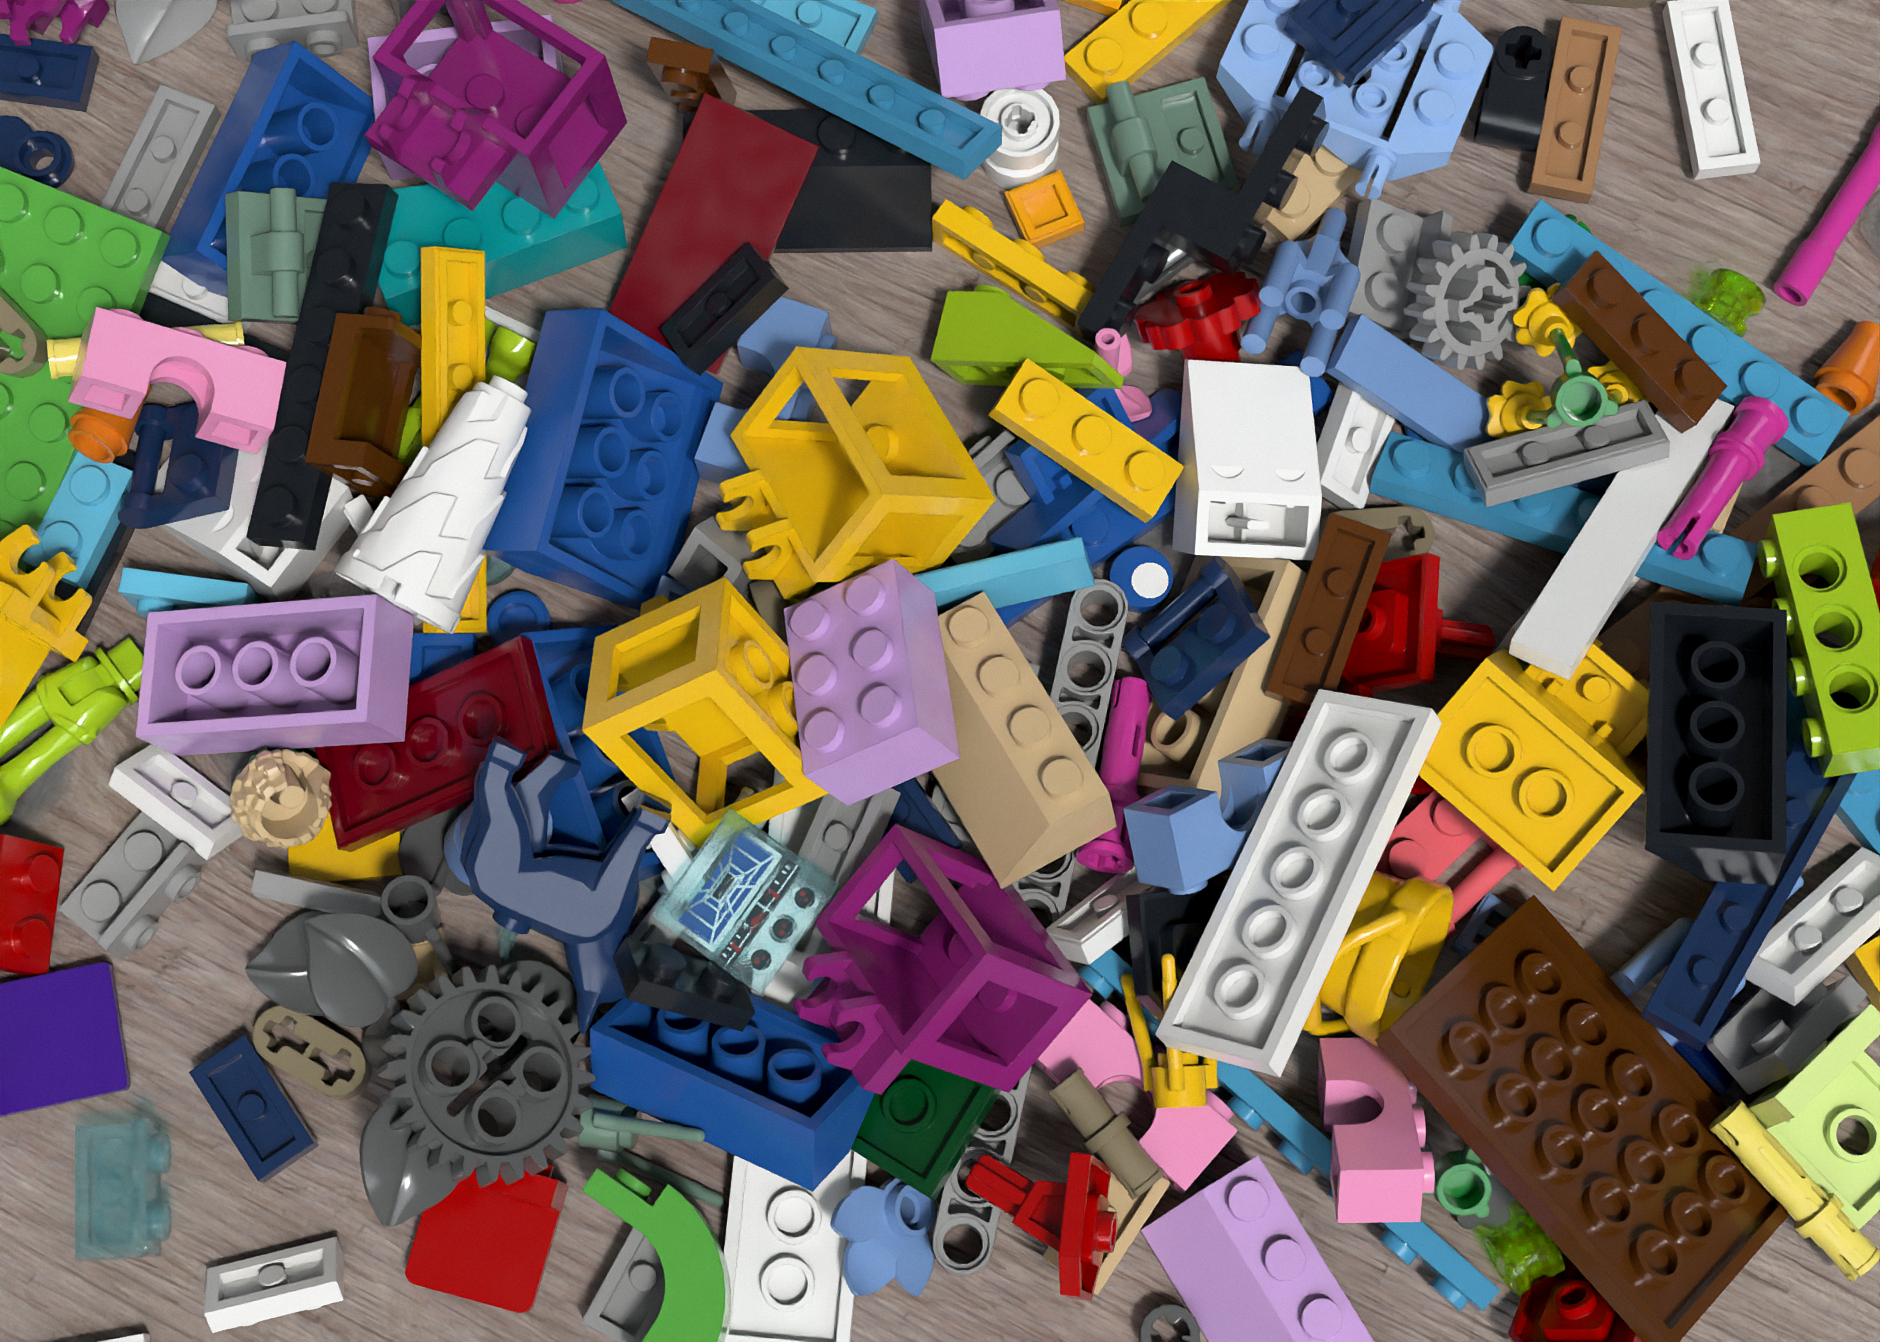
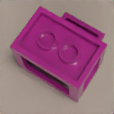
[365,0,627,219]
[793,823,1093,1095]

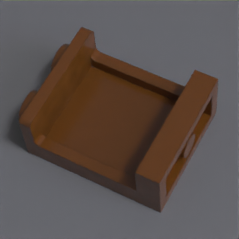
[305,307,422,499]

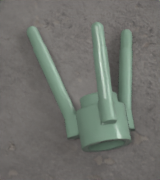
[578,1094,724,1207]

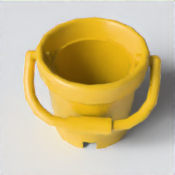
[1302,870,1454,1046]

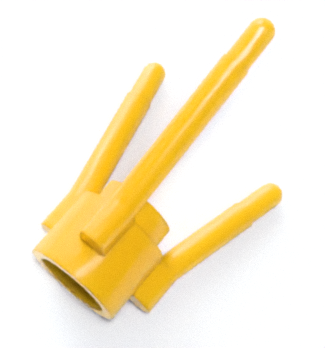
[1120,953,1218,1108]

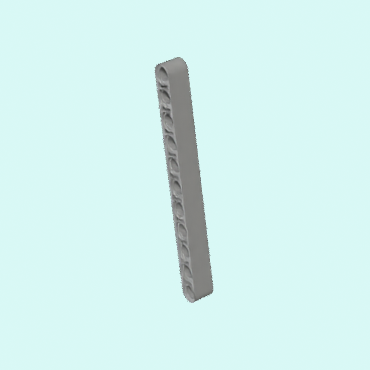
[933,579,1128,1277]

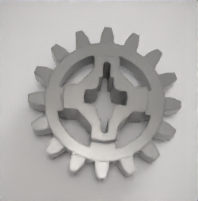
[1404,231,1531,370]

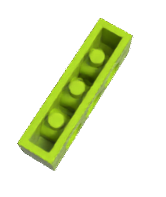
[1757,502,1880,778]

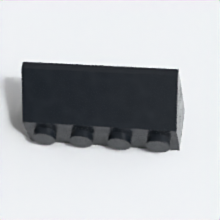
[683,109,932,253]
[1644,601,1787,885]

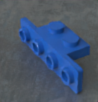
[989,388,1182,554]

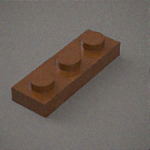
[646,36,737,115]
[1550,250,1727,434]
[1265,512,1392,711]

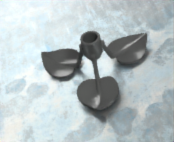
[245,799,501,1074]
[303,913,580,1227]

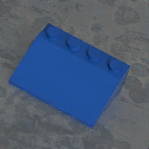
[482,308,723,611]

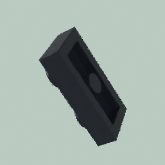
[660,242,789,376]
[613,937,755,1032]

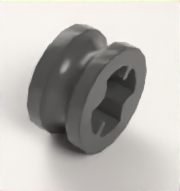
[1139,1305,1200,1342]

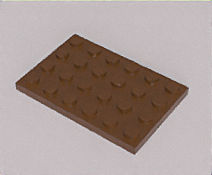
[1375,895,1789,1342]

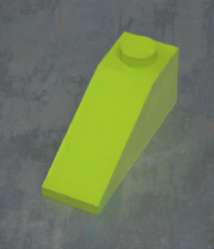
[930,285,1124,389]

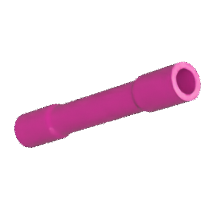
[1773,121,1880,306]

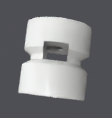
[980,88,1060,190]

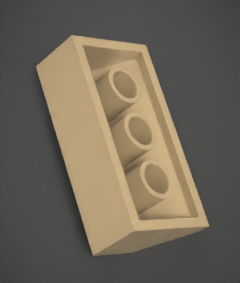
[1136,555,1308,801]
[931,592,1117,889]

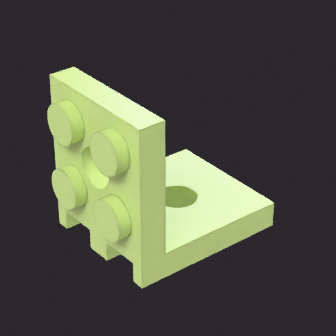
[1746,1004,1880,1230]

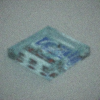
[652,808,839,996]

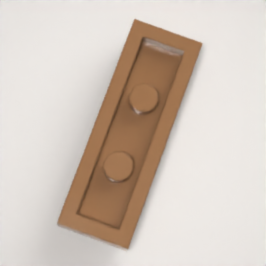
[1527,16,1622,204]

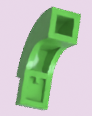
[581,1167,731,1342]

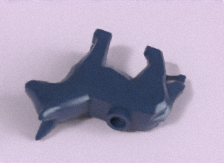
[460,734,672,1034]

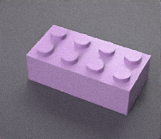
[136,594,414,756]

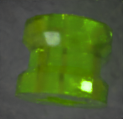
[1692,268,1766,338]
[1483,1213,1565,1296]

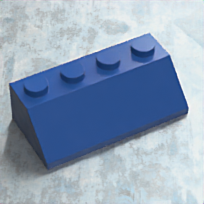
[161,40,375,298]
[513,624,677,882]
[590,993,875,1192]

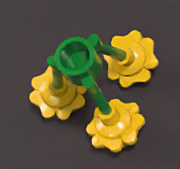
[1485,283,1651,439]

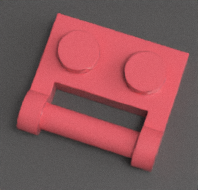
[1375,790,1524,944]

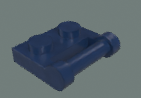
[118,402,239,529]
[1122,556,1271,721]

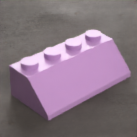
[1140,1156,1374,1342]

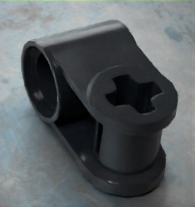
[1473,26,1551,153]

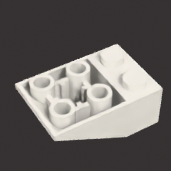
[1172,359,1322,560]
[154,439,354,603]

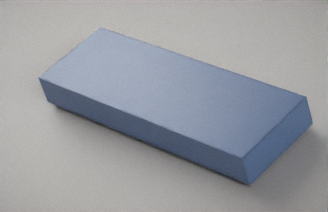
[1325,314,1495,453]

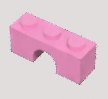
[67,307,287,454]
[1034,999,1238,1196]
[1316,1037,1435,1223]

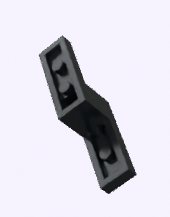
[1077,86,1330,344]

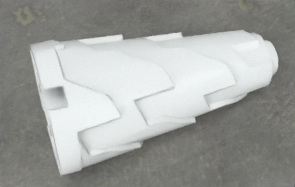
[334,375,532,634]

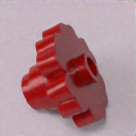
[1134,271,1261,363]

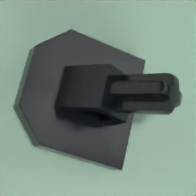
[1118,886,1225,1023]

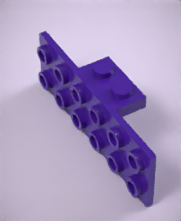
[0,962,131,1118]

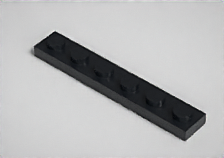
[246,182,399,550]

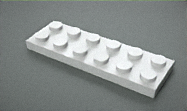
[1155,689,1442,1077]

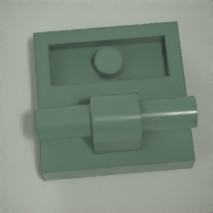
[1086,77,1239,227]
[225,188,327,325]

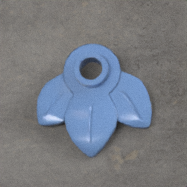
[830,1177,936,1296]

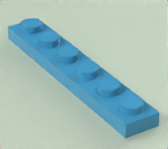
[1509,199,1850,469]
[1369,431,1757,607]

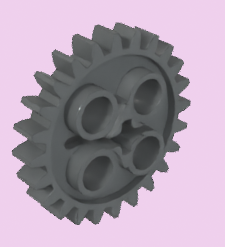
[377,965,596,1187]

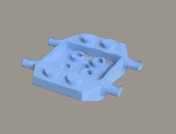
[1216,0,1495,200]

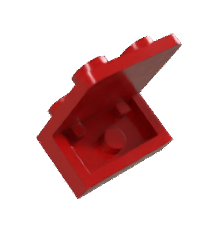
[0,834,64,977]
[405,1164,569,1313]

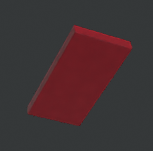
[609,93,821,375]
[315,636,560,852]

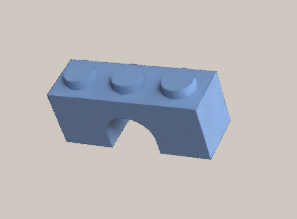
[694,297,838,484]
[1123,738,1294,895]

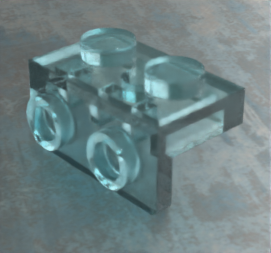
[75,1118,172,1262]

